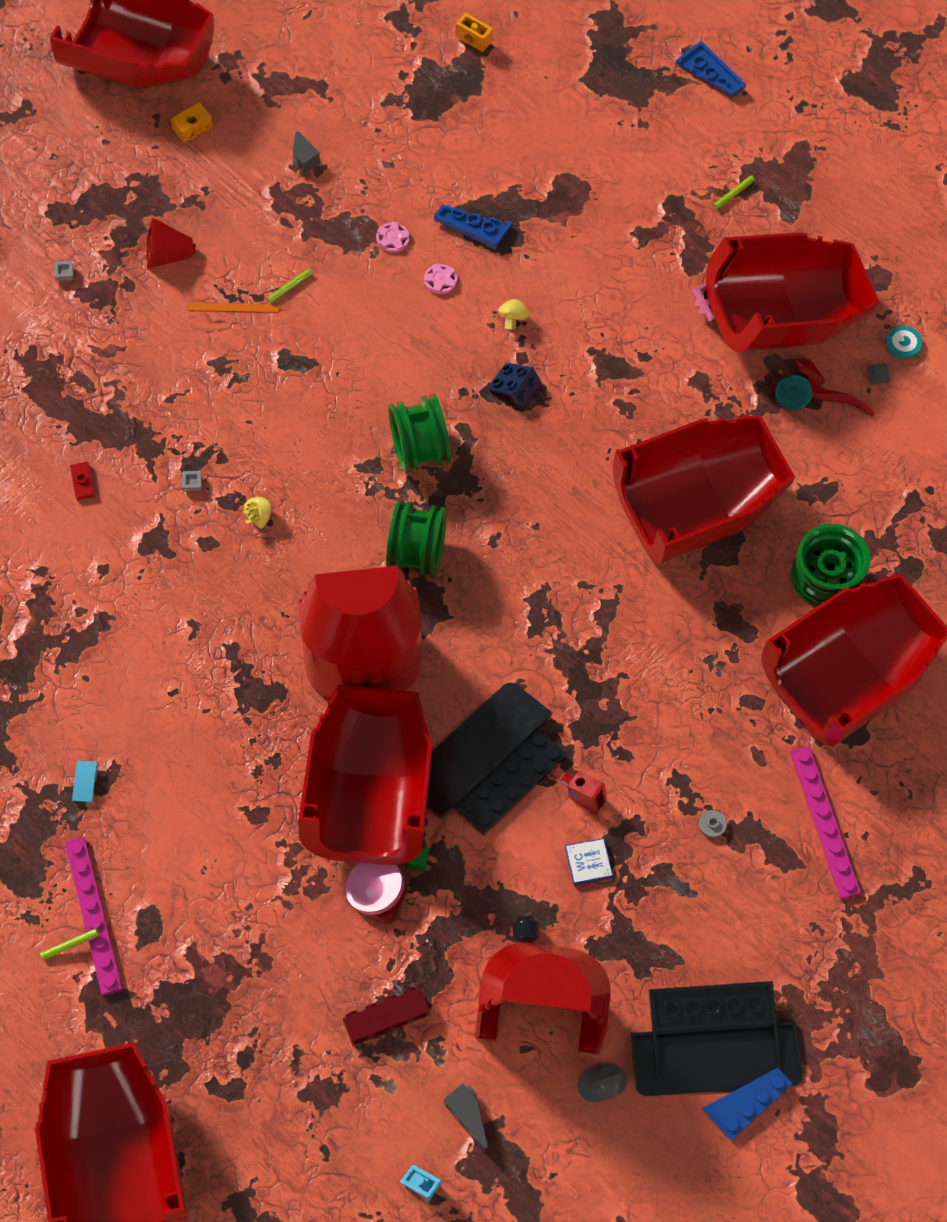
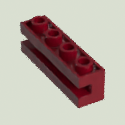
[343,988,430,1046]

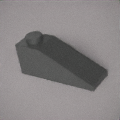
[443,1084,488,1153]

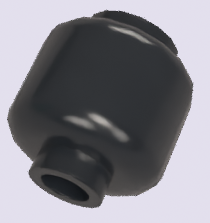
[512,916,540,943]

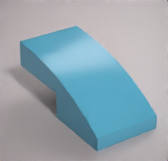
[72,760,98,802]

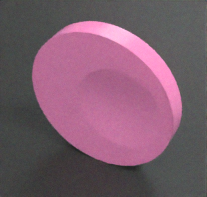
[346,863,404,915]

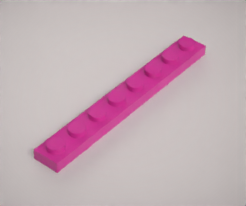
[790,746,861,900]
[65,837,123,996]

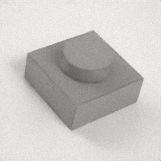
[54,261,74,281]
[182,471,202,491]

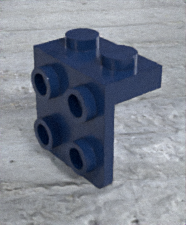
[488,363,542,409]

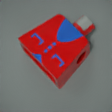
[561,771,607,815]

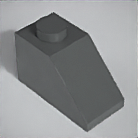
[292,131,320,174]

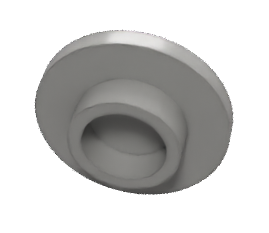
[699,810,727,838]

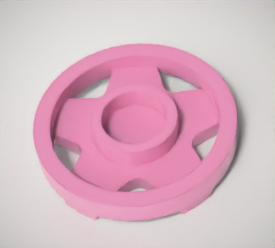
[376,221,409,253]
[424,263,457,294]

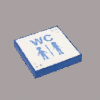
[565,838,613,886]

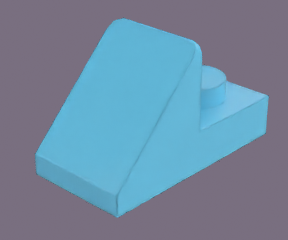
[400,1164,442,1202]

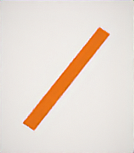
[187,303,279,312]

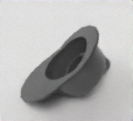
[577,1063,627,1102]

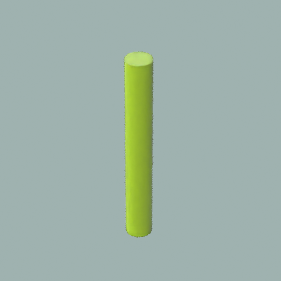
[713,175,755,210]
[267,269,313,304]
[40,928,100,960]

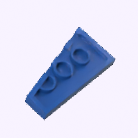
[675,41,746,97]
[434,205,512,249]
[702,1068,792,1141]

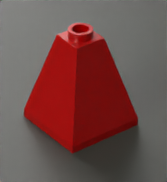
[146,218,196,268]

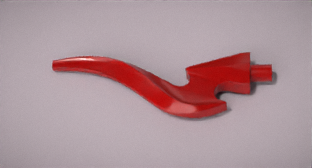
[794,358,875,416]

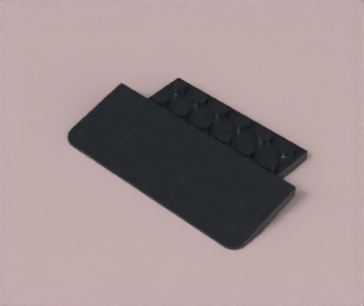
[427,682,567,836]
[630,981,802,1096]

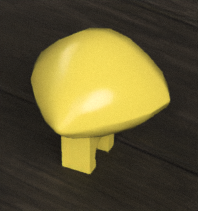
[498,299,530,330]
[244,497,272,529]

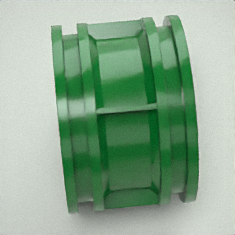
[388,394,451,473]
[386,500,447,579]
[790,524,871,607]

